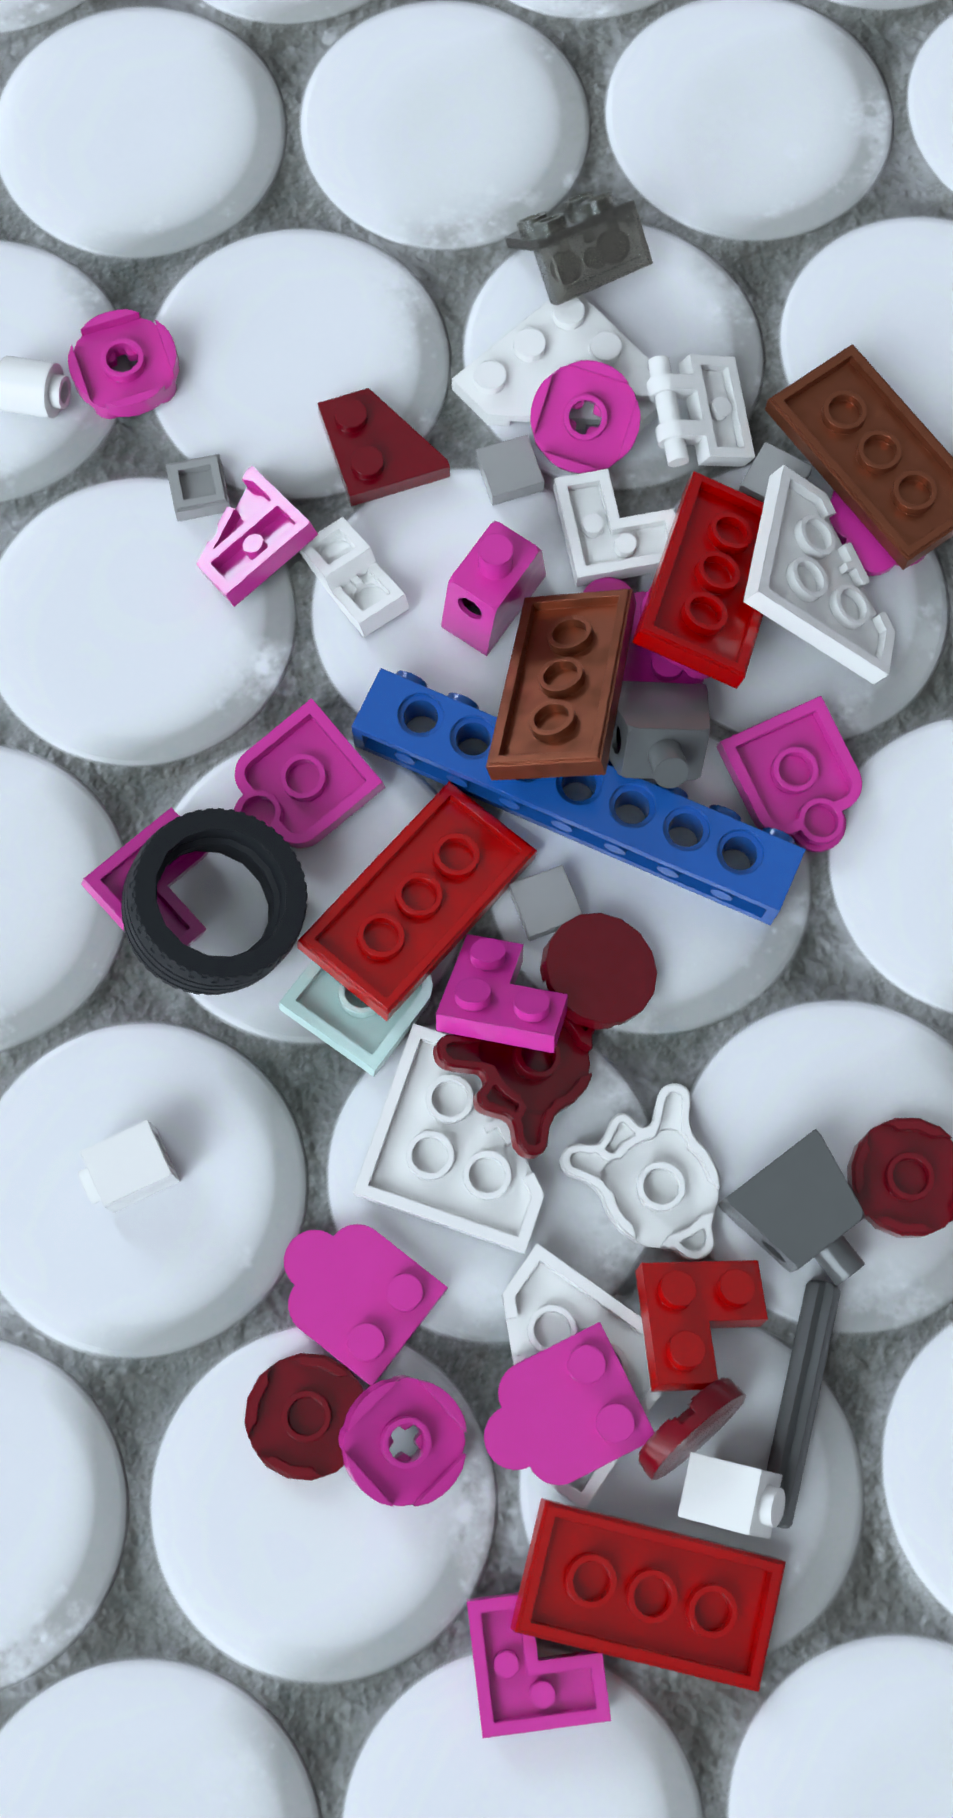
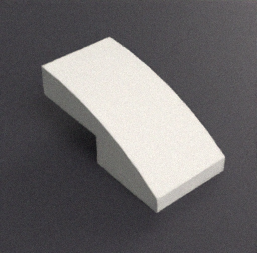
[300,517,410,638]

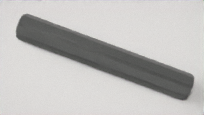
[766,1280,841,1529]

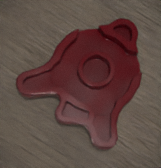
[433,1016,595,1159]

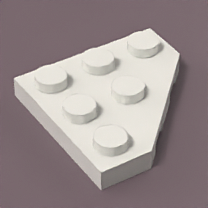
[452,283,678,432]
[743,465,896,684]
[353,1023,545,1255]
[501,1243,663,1509]

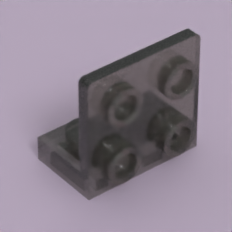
[504,191,653,305]

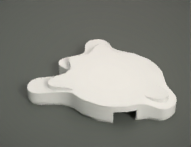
[559,1083,721,1261]

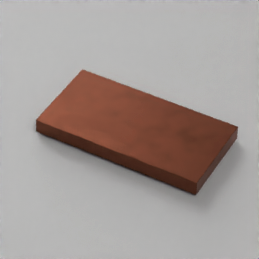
[765,344,953,570]
[486,589,637,780]

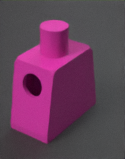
[441,521,546,656]

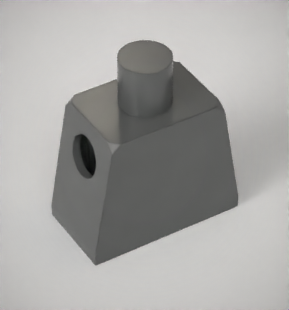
[609,681,710,788]
[718,1129,865,1286]

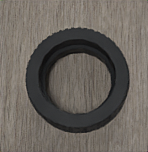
[121,808,308,995]

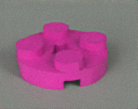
[68,309,179,419]
[530,360,640,474]
[338,1375,467,1507]

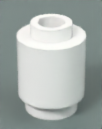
[0,355,71,418]

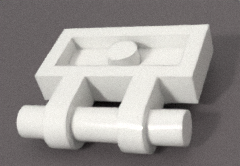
[646,354,755,467]

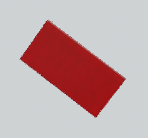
[632,471,764,689]
[297,782,537,1021]
[510,1498,786,1692]

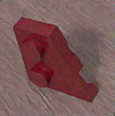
[317,388,450,507]

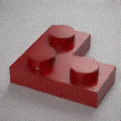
[635,1260,768,1392]

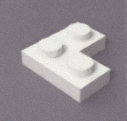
[553,469,675,587]

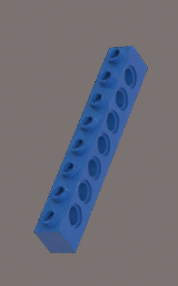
[351,668,806,925]

